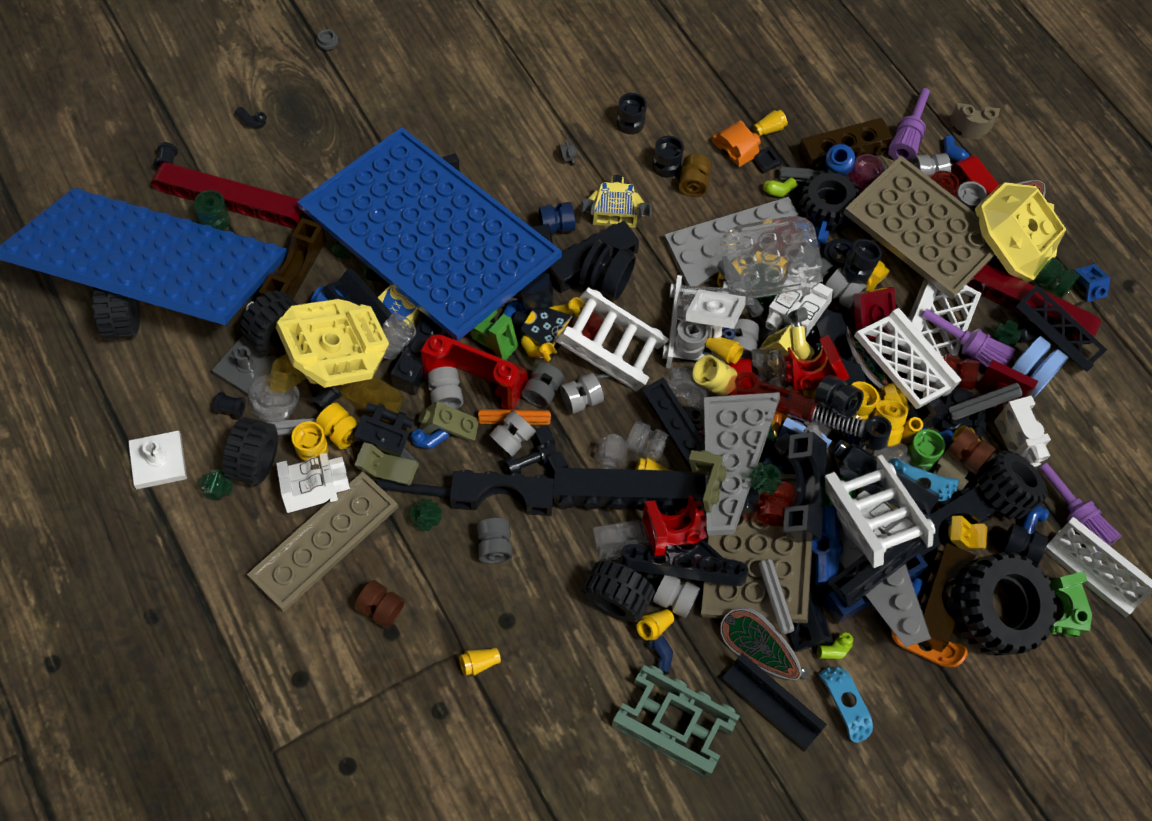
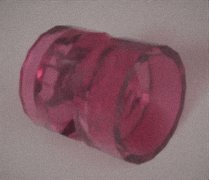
[850,154,883,195]

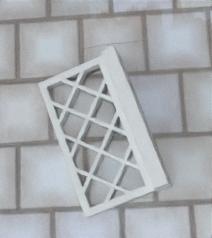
[908,278,981,368]
[854,308,961,409]
[1045,517,1152,618]

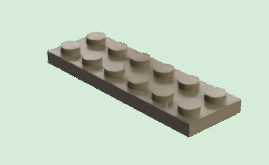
[247,472,398,613]

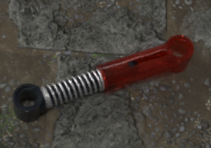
[734,372,892,450]

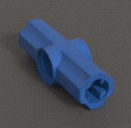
[812,505,843,587]

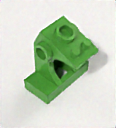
[469,310,518,360]
[1049,571,1092,637]

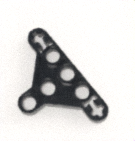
[620,539,749,586]

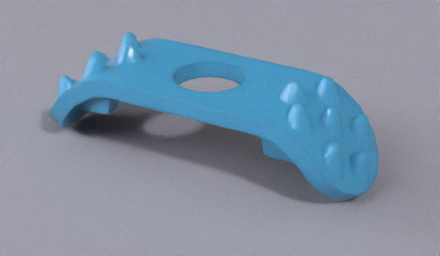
[888,458,959,501]
[819,666,873,743]

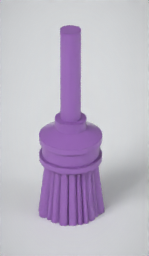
[888,88,930,163]
[921,308,1015,368]
[1039,463,1122,552]

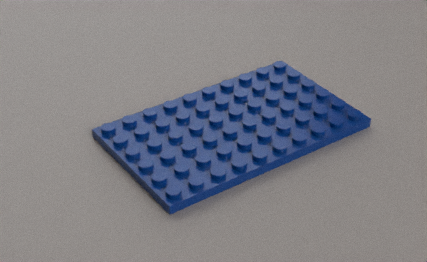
[297,127,562,341]
[0,188,287,325]

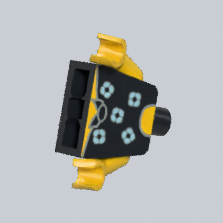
[512,297,585,362]

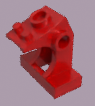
[784,335,850,391]
[642,495,707,556]

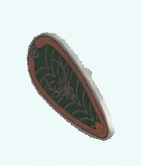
[845,325,889,389]
[721,607,802,680]

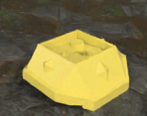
[975,182,1066,282]
[276,299,389,388]

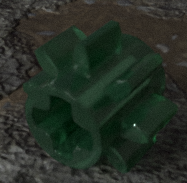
[992,319,1022,348]
[748,462,783,496]
[199,469,234,501]
[410,498,442,531]

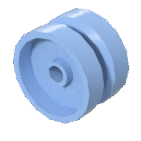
[1012,336,1068,398]

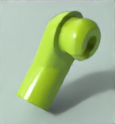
[763,177,797,197]
[817,632,853,659]

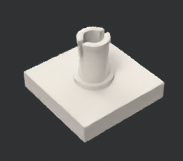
[686,289,746,338]
[129,431,187,489]

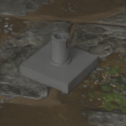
[212,336,282,399]

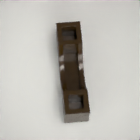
[259,218,326,299]
[919,543,976,652]

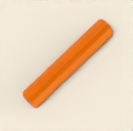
[478,409,551,425]

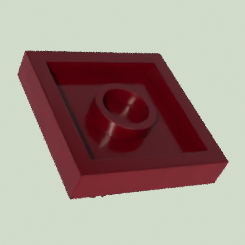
[850,287,896,341]
[975,359,1038,412]

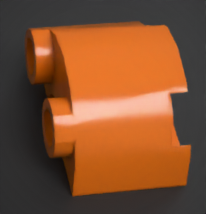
[711,120,761,167]

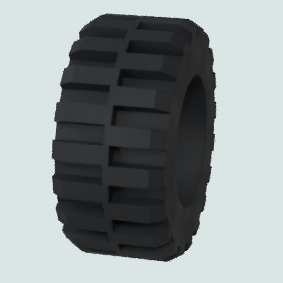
[950,552,1057,656]

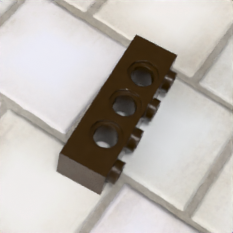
[798,118,893,170]

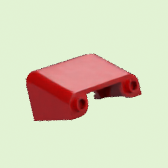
[421,335,528,410]

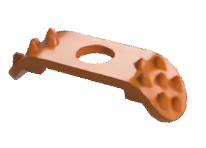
[891,631,968,668]

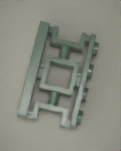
[612,665,740,779]

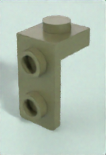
[419,401,479,442]
[355,442,419,486]
[689,450,727,513]

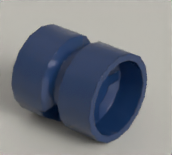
[538,202,575,234]

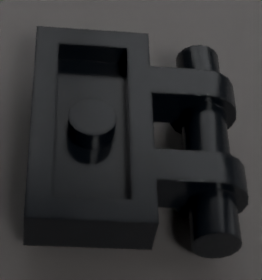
[939,387,990,440]
[353,402,415,457]

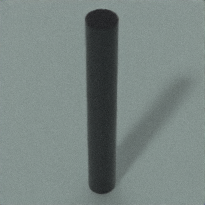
[377,479,451,498]

